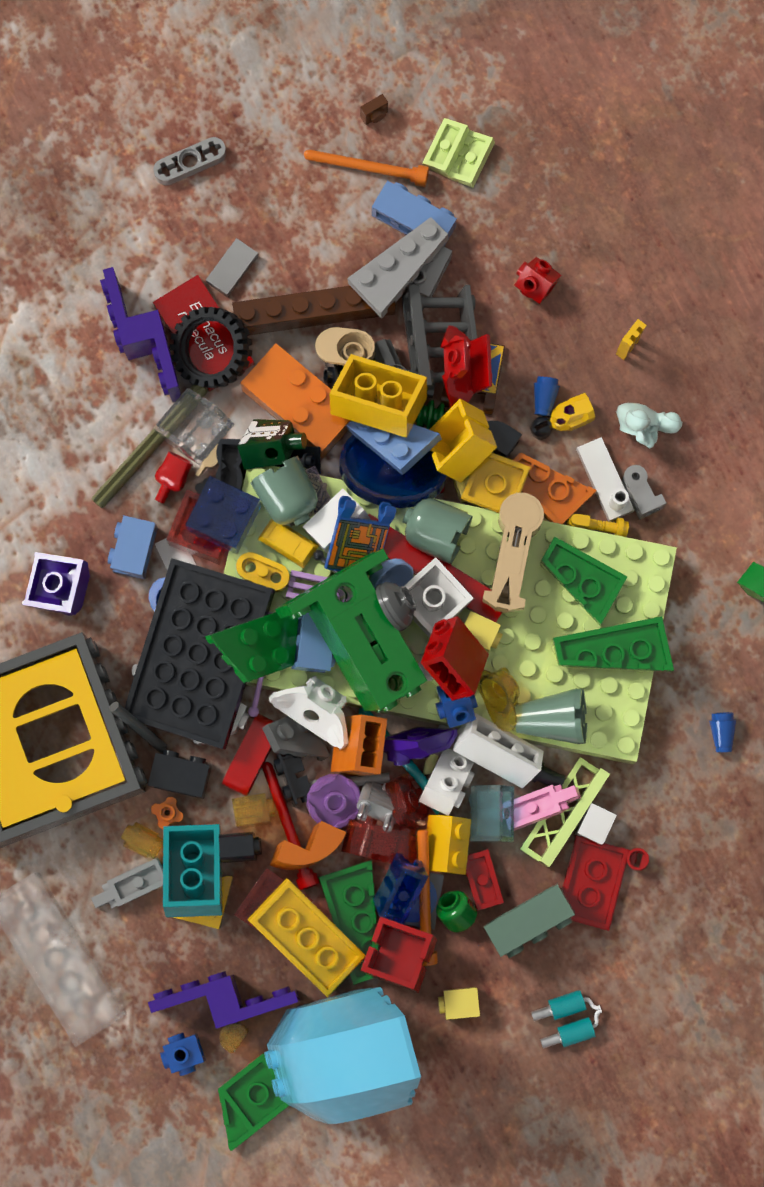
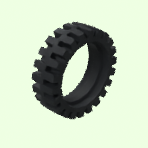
[170,307,252,388]

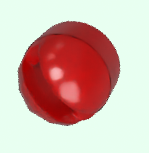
[627,848,649,871]

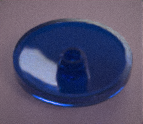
[339,435,447,508]

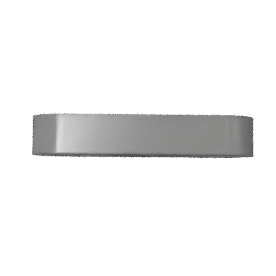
[153,137,226,185]

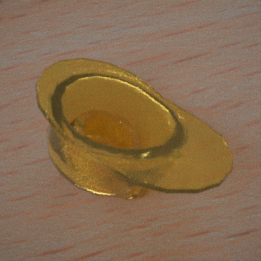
[477,667,520,732]

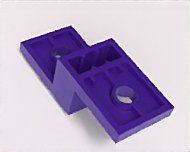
[100,267,182,402]
[148,971,300,1029]

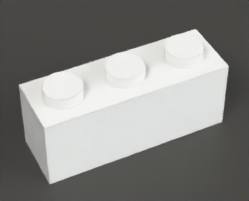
[453,713,544,789]

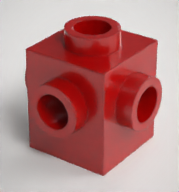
[514,257,562,304]

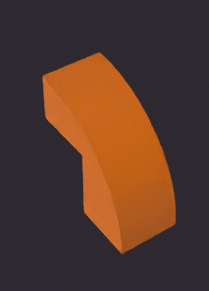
[270,821,346,870]

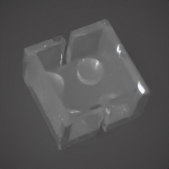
[153,388,234,465]

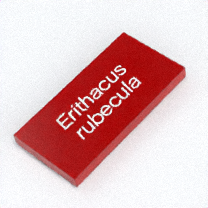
[153,275,255,392]

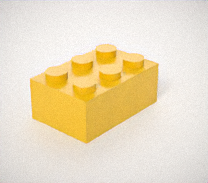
[330,354,427,438]

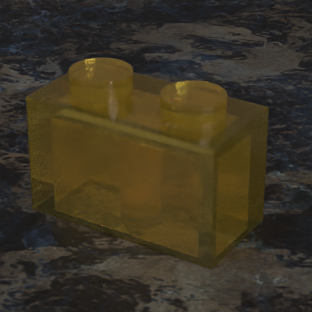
[232,793,276,829]

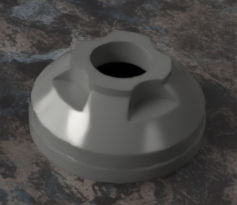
[376,582,416,631]

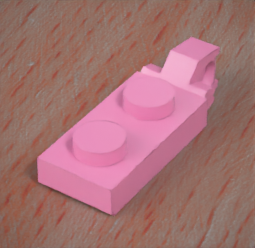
[502,785,581,831]

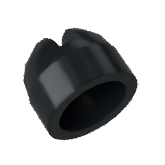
[530,417,552,440]

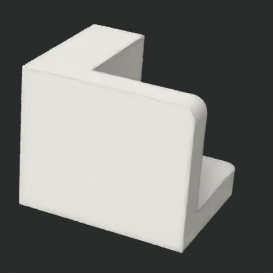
[575,803,617,845]

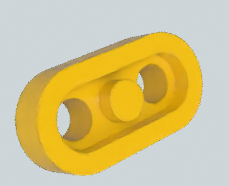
[236,552,290,592]

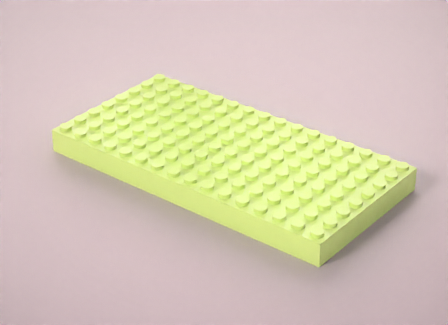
[224,466,677,764]

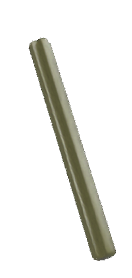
[92,384,207,508]

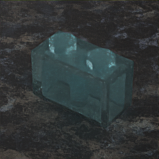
[469,785,514,843]

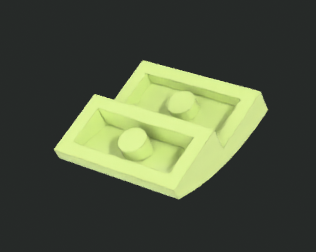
[422,118,495,188]

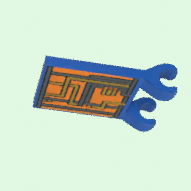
[324,496,396,571]

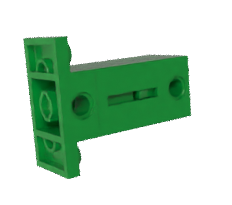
[275,549,427,713]

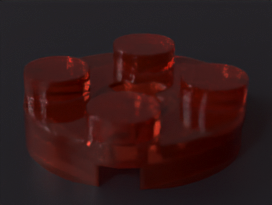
[385,773,429,830]

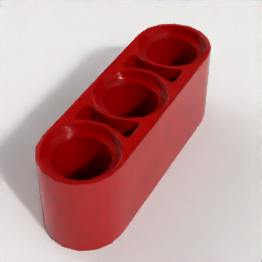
[222,714,274,797]

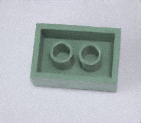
[484,883,575,958]

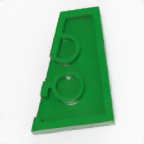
[541,537,627,625]

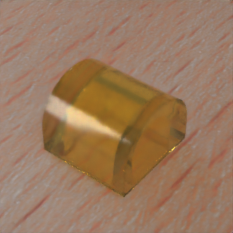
[219,1022,249,1053]

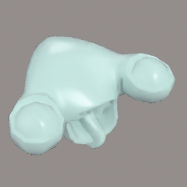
[616,403,683,449]

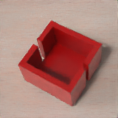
[361,917,437,993]

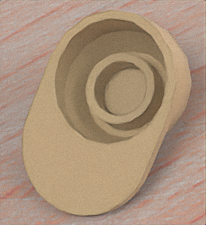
[315,327,375,366]

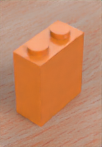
[331,714,387,776]

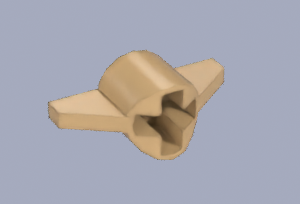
[196,440,220,477]

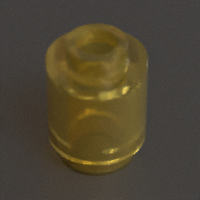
[121,822,163,859]

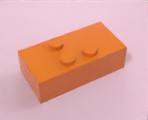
[240,343,351,459]

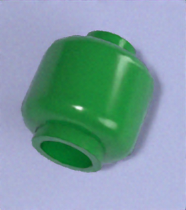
[436,891,477,933]

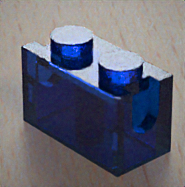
[373,853,428,924]

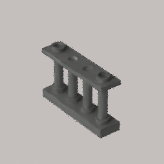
[402,285,477,395]

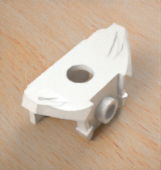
[269,676,349,749]

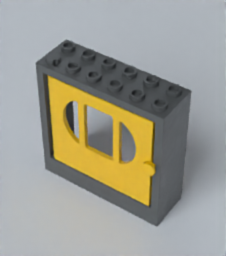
[0,632,148,848]

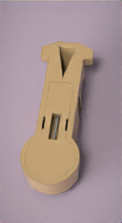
[482,493,544,613]

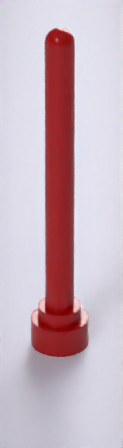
[262,762,320,891]

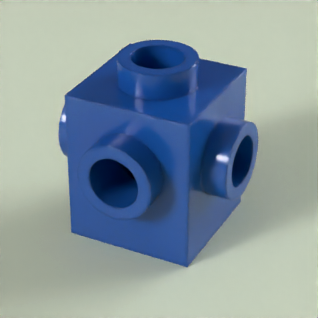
[435,686,478,728]
[160,1032,206,1076]

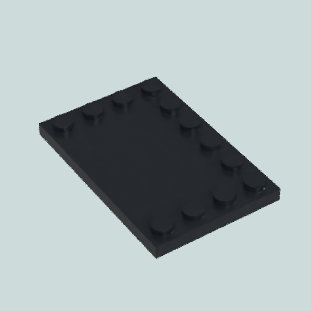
[124,558,275,750]

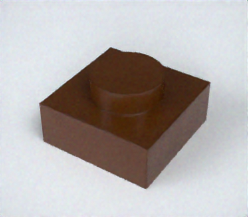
[360,94,388,125]

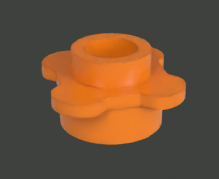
[151,797,183,829]

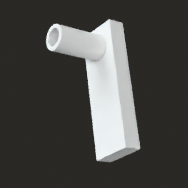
[576,437,634,522]

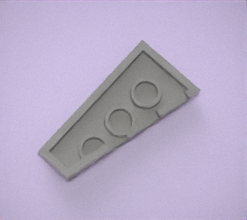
[347,217,449,319]

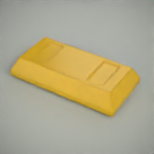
[258,518,319,569]

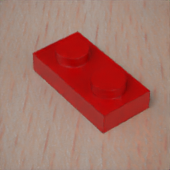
[466,849,504,911]

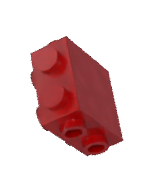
[421,616,489,701]

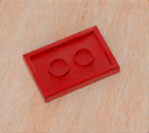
[562,835,630,931]

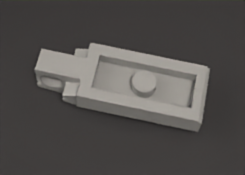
[91,857,163,908]

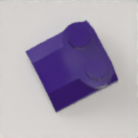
[22,552,90,616]
[383,727,458,766]

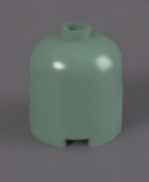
[250,456,318,527]
[403,498,473,564]

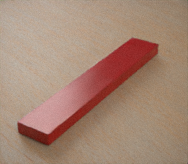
[368,514,502,622]

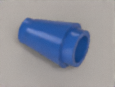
[534,376,560,417]
[709,712,737,752]

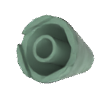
[510,688,587,744]

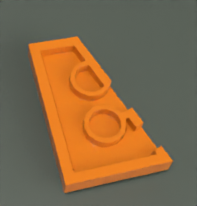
[513,452,597,524]

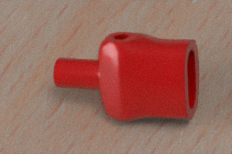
[155,451,194,504]

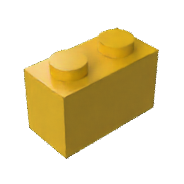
[427,815,471,875]

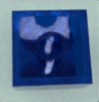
[185,476,261,554]

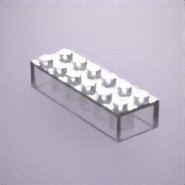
[0,872,127,1047]

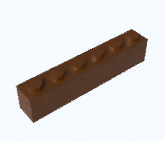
[232,286,396,336]

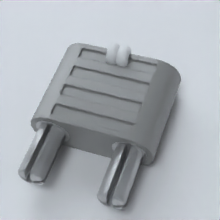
[357,781,404,832]

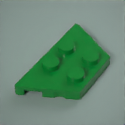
[205,612,298,683]
[218,1053,289,1151]

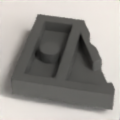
[262,716,330,761]

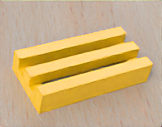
[616,319,646,360]

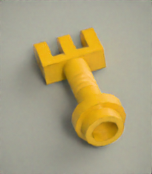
[566,514,629,537]

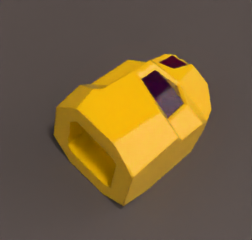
[550,393,595,431]

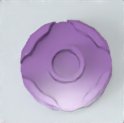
[306,774,360,829]

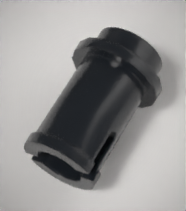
[532,762,566,786]

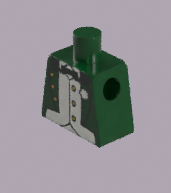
[237,419,307,470]

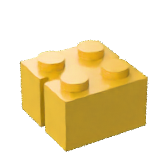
[429,399,497,483]

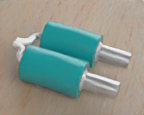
[531,990,602,1049]

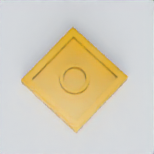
[460,453,531,513]

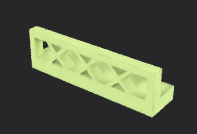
[520,757,610,868]

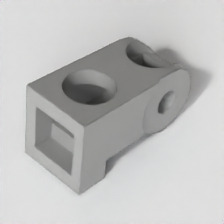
[622,465,666,520]

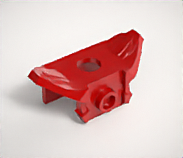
[441,325,492,408]

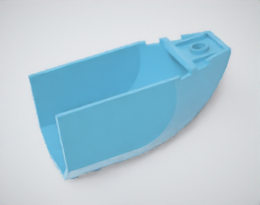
[264,987,421,1124]

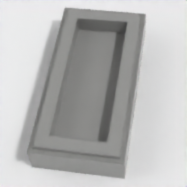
[206,238,258,297]

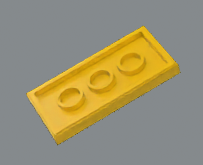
[247,878,366,998]

